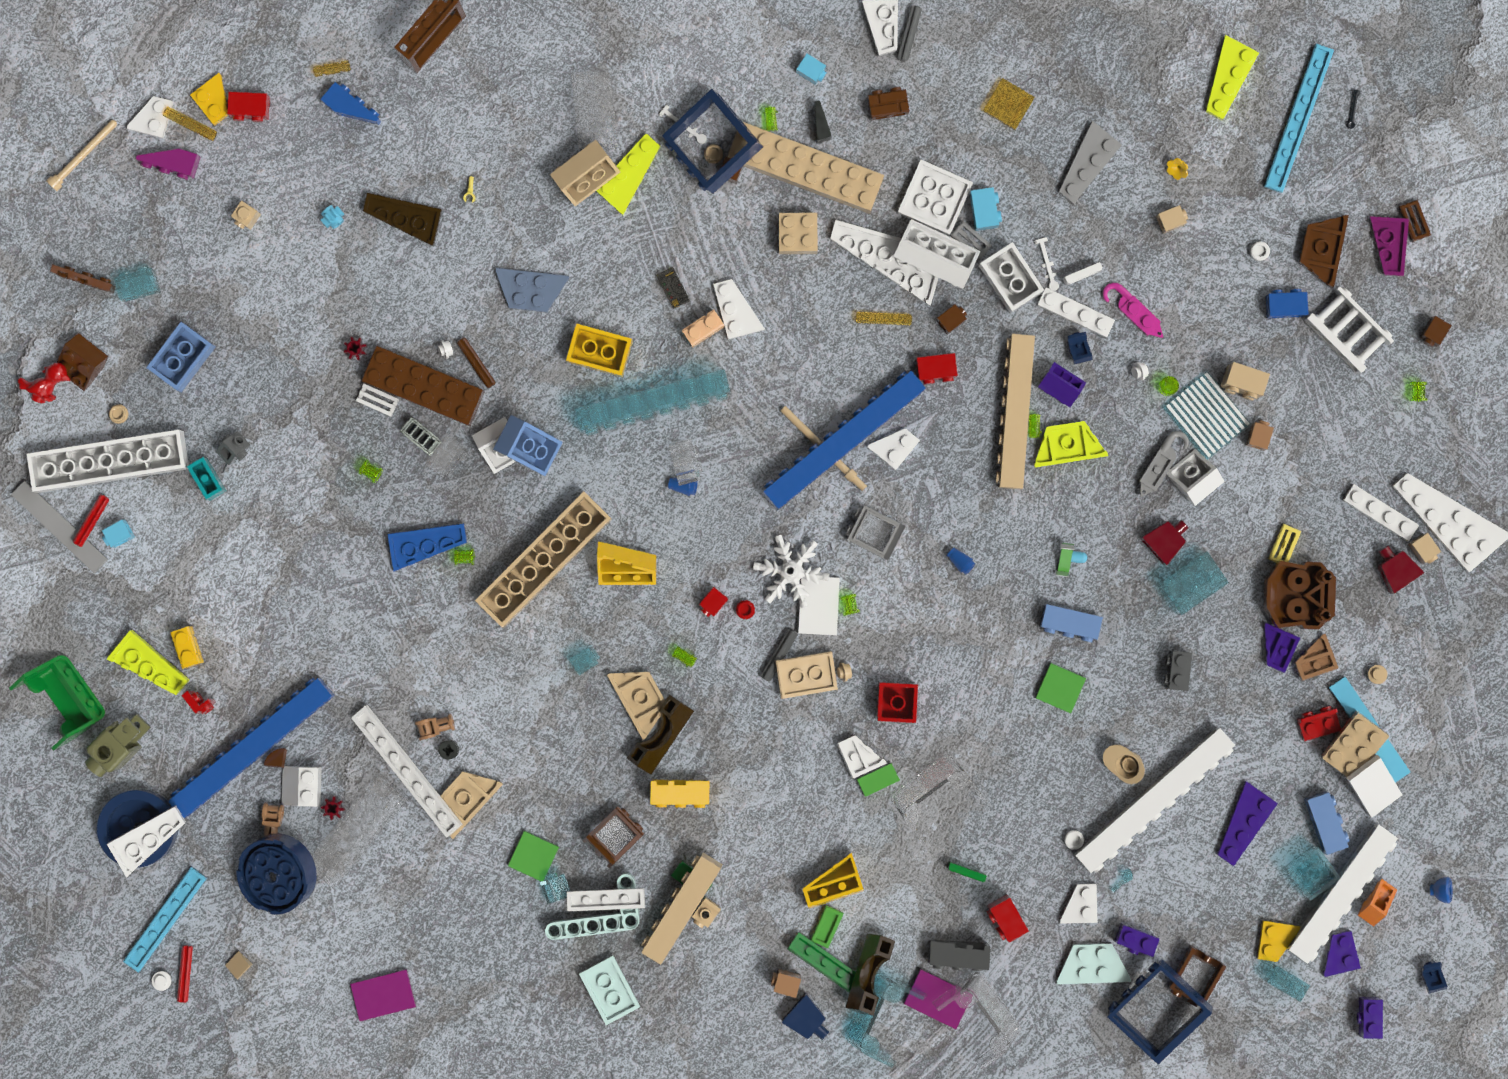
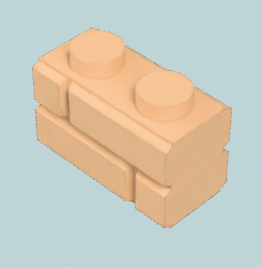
[682,309,724,348]

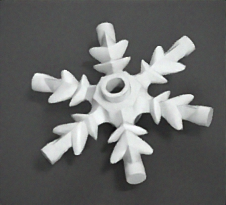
[753,535,829,608]

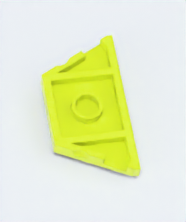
[1034,421,1108,468]

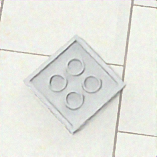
[897,160,973,236]

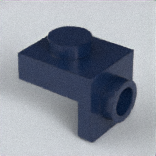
[1067,332,1092,365]
[1421,961,1448,994]

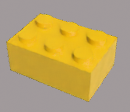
[566,323,633,378]

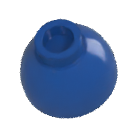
[1430,877,1453,904]

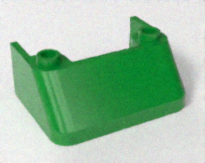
[9,655,105,751]

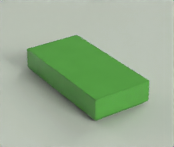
[857,763,900,797]
[811,905,844,948]

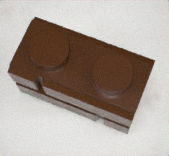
[868,87,910,121]

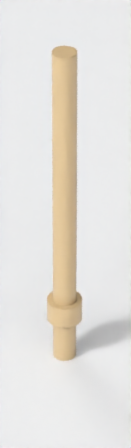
[781,406,867,491]

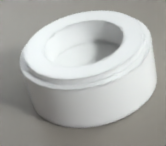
[1250,242,1270,261]
[1064,830,1084,850]

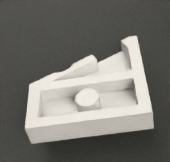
[127,96,173,139]
[867,429,920,470]
[837,736,887,779]
[1060,883,1098,924]

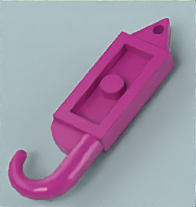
[1103,282,1163,338]

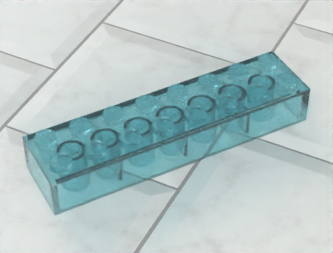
[575,369,731,436]

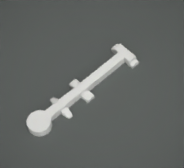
[659,105,707,144]
[1034,237,1059,291]

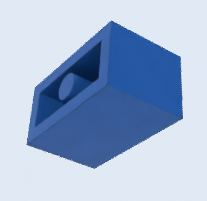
[1266,289,1309,319]

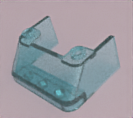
[845,973,927,1068]

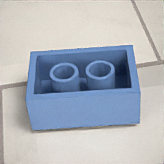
[146,322,216,393]
[493,415,563,476]

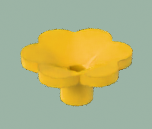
[1167,158,1188,180]

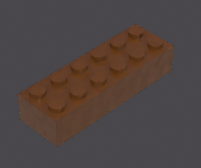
[362,346,485,427]

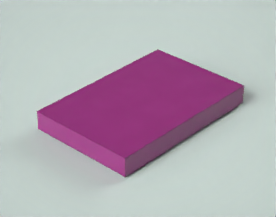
[350,969,416,1021]
[904,969,973,1029]

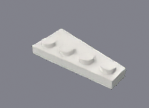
[107,805,186,878]

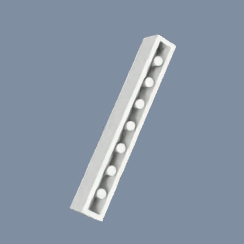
[1287,824,1398,964]

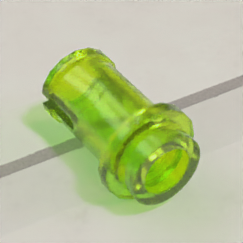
[763,107,778,131]
[1027,414,1042,438]
[672,646,697,668]

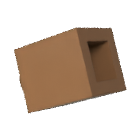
[1246,420,1274,451]

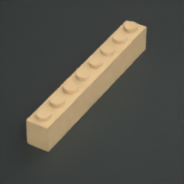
[996,334,1035,490]

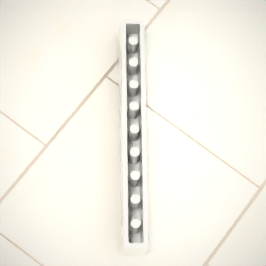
[1074,727,1235,873]

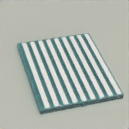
[1162,371,1251,460]

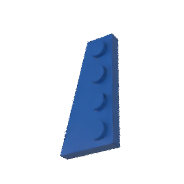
[388,523,467,572]

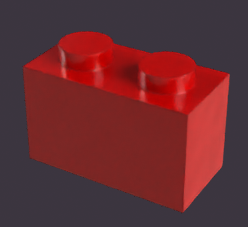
[227,92,270,122]
[916,353,958,385]

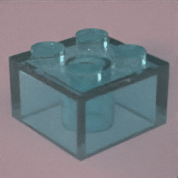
[1283,845,1341,901]

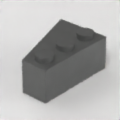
[929,940,991,971]

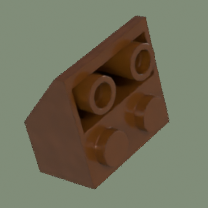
[57,333,109,391]

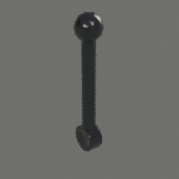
[1347,89,1360,129]

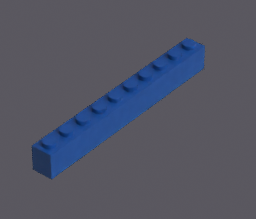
[763,371,926,511]
[168,678,335,819]

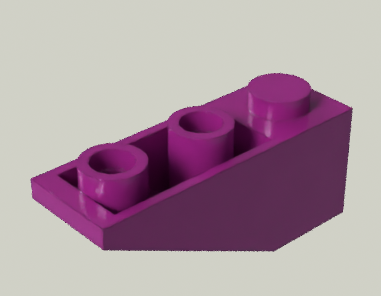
[136,149,201,180]

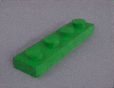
[787,932,856,993]

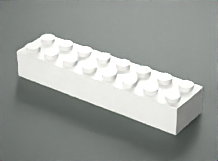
[27,430,189,493]

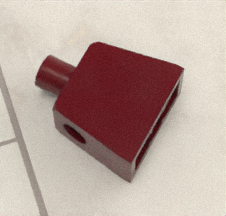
[1140,520,1188,566]
[1377,546,1424,594]

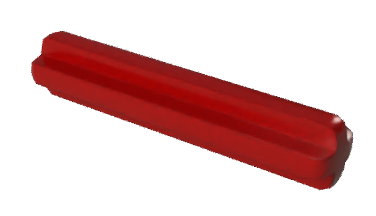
[73,495,109,547]
[177,945,193,1003]

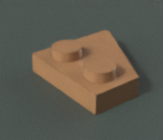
[1295,633,1338,681]

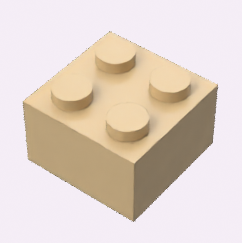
[779,213,818,254]
[1220,362,1270,401]

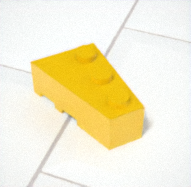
[597,541,657,585]

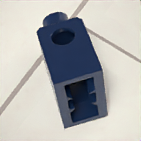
[782,993,829,1040]

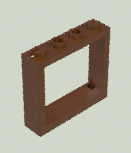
[394,0,466,73]

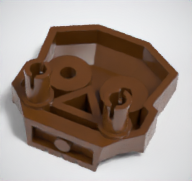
[1264,561,1336,630]

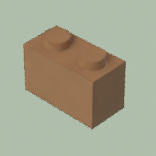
[771,968,801,998]

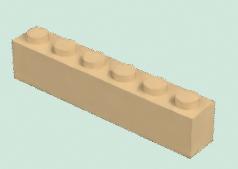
[641,852,723,965]

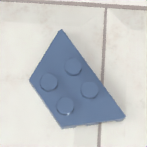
[495,268,569,313]

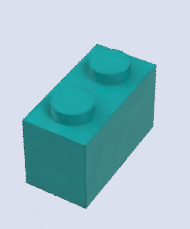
[187,457,226,501]

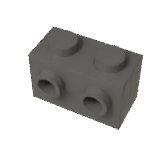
[1164,651,1192,691]

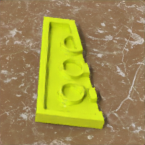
[107,630,190,695]

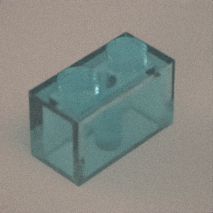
[114,266,161,302]
[1263,963,1310,1002]

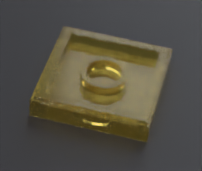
[983,78,1035,130]

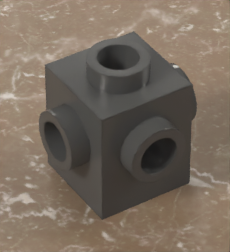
[215,431,250,465]

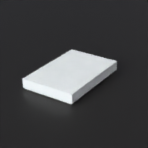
[798,577,840,635]
[1347,755,1402,818]

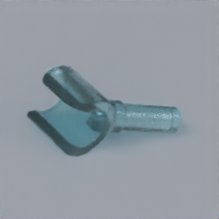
[1111,869,1133,892]

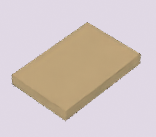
[775,651,838,699]

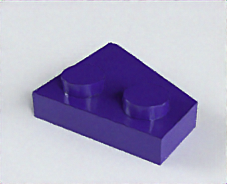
[1265,623,1300,673]
[1323,930,1361,977]

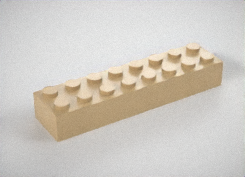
[727,122,884,214]
[475,492,612,628]

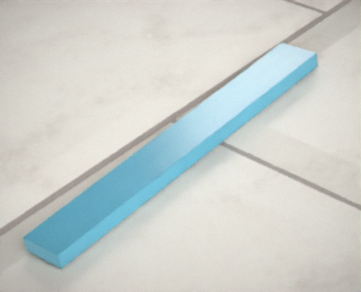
[1264,43,1334,193]

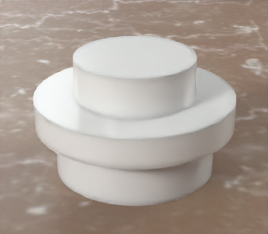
[437,340,453,359]
[1131,362,1149,381]
[152,971,172,991]

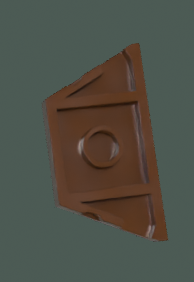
[1299,215,1349,288]

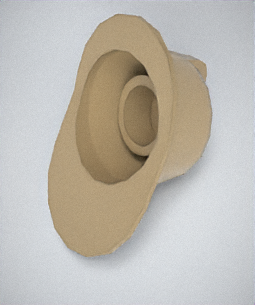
[1103,745,1145,784]

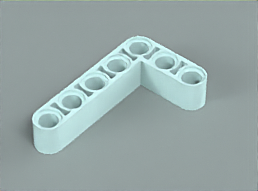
[545,873,640,940]

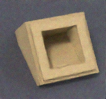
[225,951,253,980]

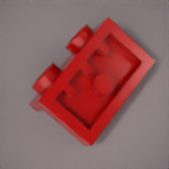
[181,691,216,715]
[1297,706,1341,741]

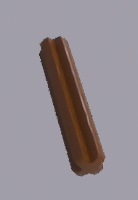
[457,337,496,388]

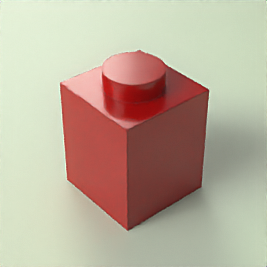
[699,587,729,617]

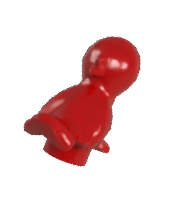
[18,362,70,403]

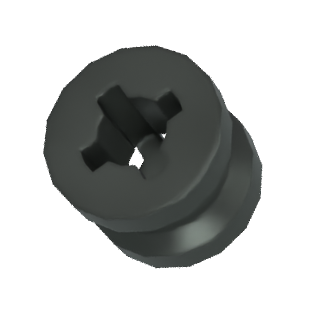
[439,740,459,760]

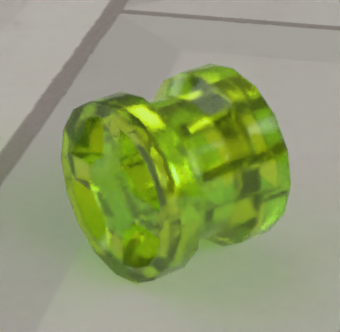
[1158,376,1179,396]

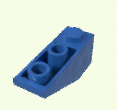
[320,82,381,125]

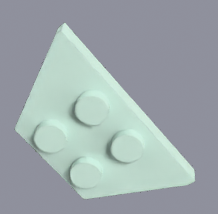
[1056,943,1131,984]

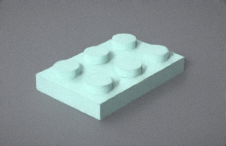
[579,955,640,1025]

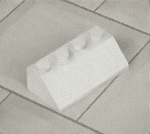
[893,219,980,289]

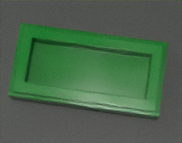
[947,861,987,883]

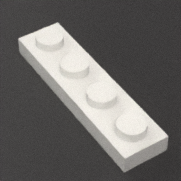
[1037,288,1115,338]
[1342,484,1419,542]
[567,888,645,911]

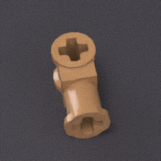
[414,713,456,741]
[261,802,284,838]

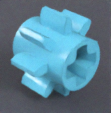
[321,205,345,229]

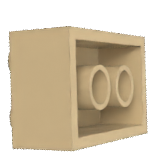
[550,140,620,206]
[1321,710,1389,777]

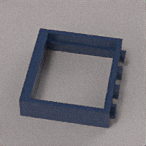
[662,89,763,194]
[1107,959,1213,1065]

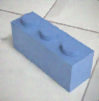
[1040,604,1103,643]
[1304,791,1350,855]

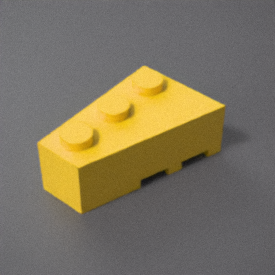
[650,779,710,808]
[803,853,864,909]

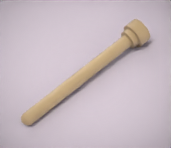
[46,120,117,191]

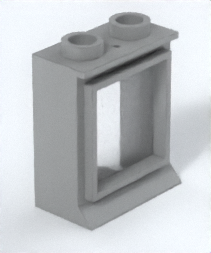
[845,505,906,561]

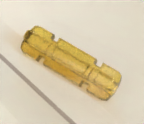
[313,60,351,77]

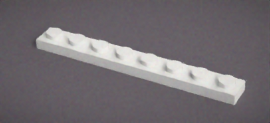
[351,705,463,838]

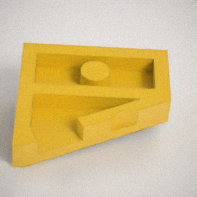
[190,73,228,126]
[1257,920,1300,962]

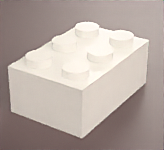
[979,242,1044,314]

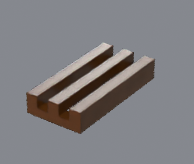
[1399,200,1431,243]

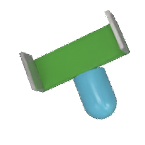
[1056,543,1087,577]

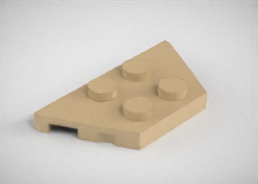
[607,672,665,739]
[440,771,503,839]

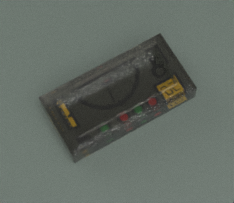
[656,266,690,310]

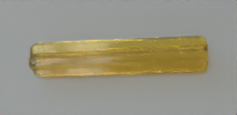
[163,107,217,141]
[856,312,912,326]

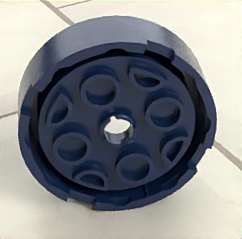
[97,789,179,868]
[236,833,317,915]

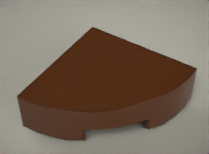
[264,748,287,768]

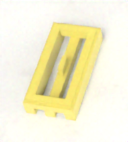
[1268,524,1301,563]

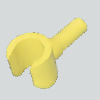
[463,176,476,203]

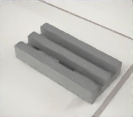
[951,221,992,261]

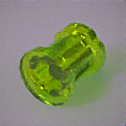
[1410,382,1427,402]
[358,459,384,484]
[454,548,475,565]
[840,594,860,616]

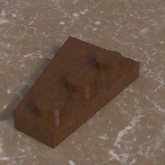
[50,264,116,294]

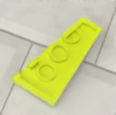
[1206,35,1259,120]
[596,134,660,216]

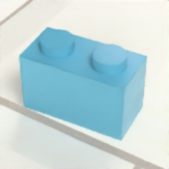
[970,187,1002,231]

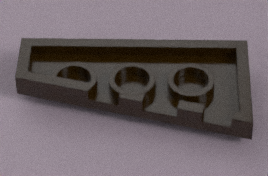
[363,193,442,247]

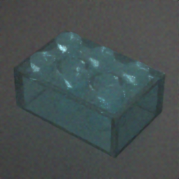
[1157,551,1229,616]

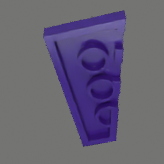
[1217,781,1278,866]

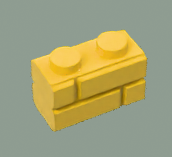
[170,626,204,669]

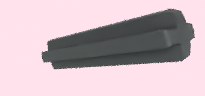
[898,5,922,61]
[761,629,798,682]

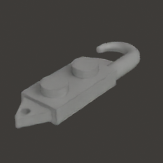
[1139,431,1189,497]

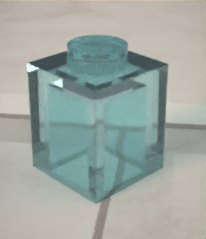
[569,647,600,676]
[540,872,570,904]

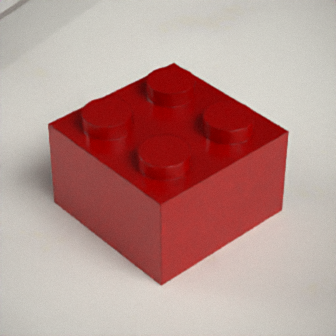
[877,682,918,723]
[986,894,1029,943]

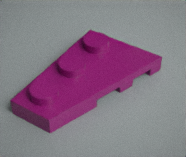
[1370,216,1409,277]

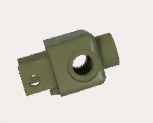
[85,714,151,777]

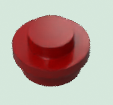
[736,600,755,619]

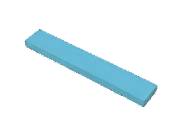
[1328,677,1410,783]
[123,867,207,973]

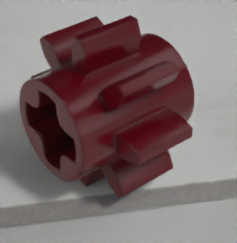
[343,337,368,361]
[321,796,346,821]

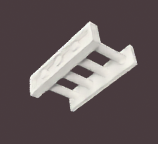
[1304,287,1394,375]

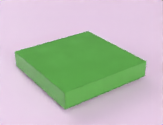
[1035,663,1086,714]
[508,831,559,882]

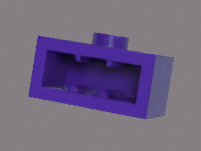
[1038,362,1086,408]
[1114,923,1160,957]
[1356,997,1383,1039]

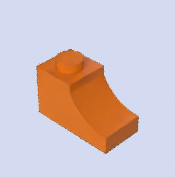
[1358,879,1397,927]

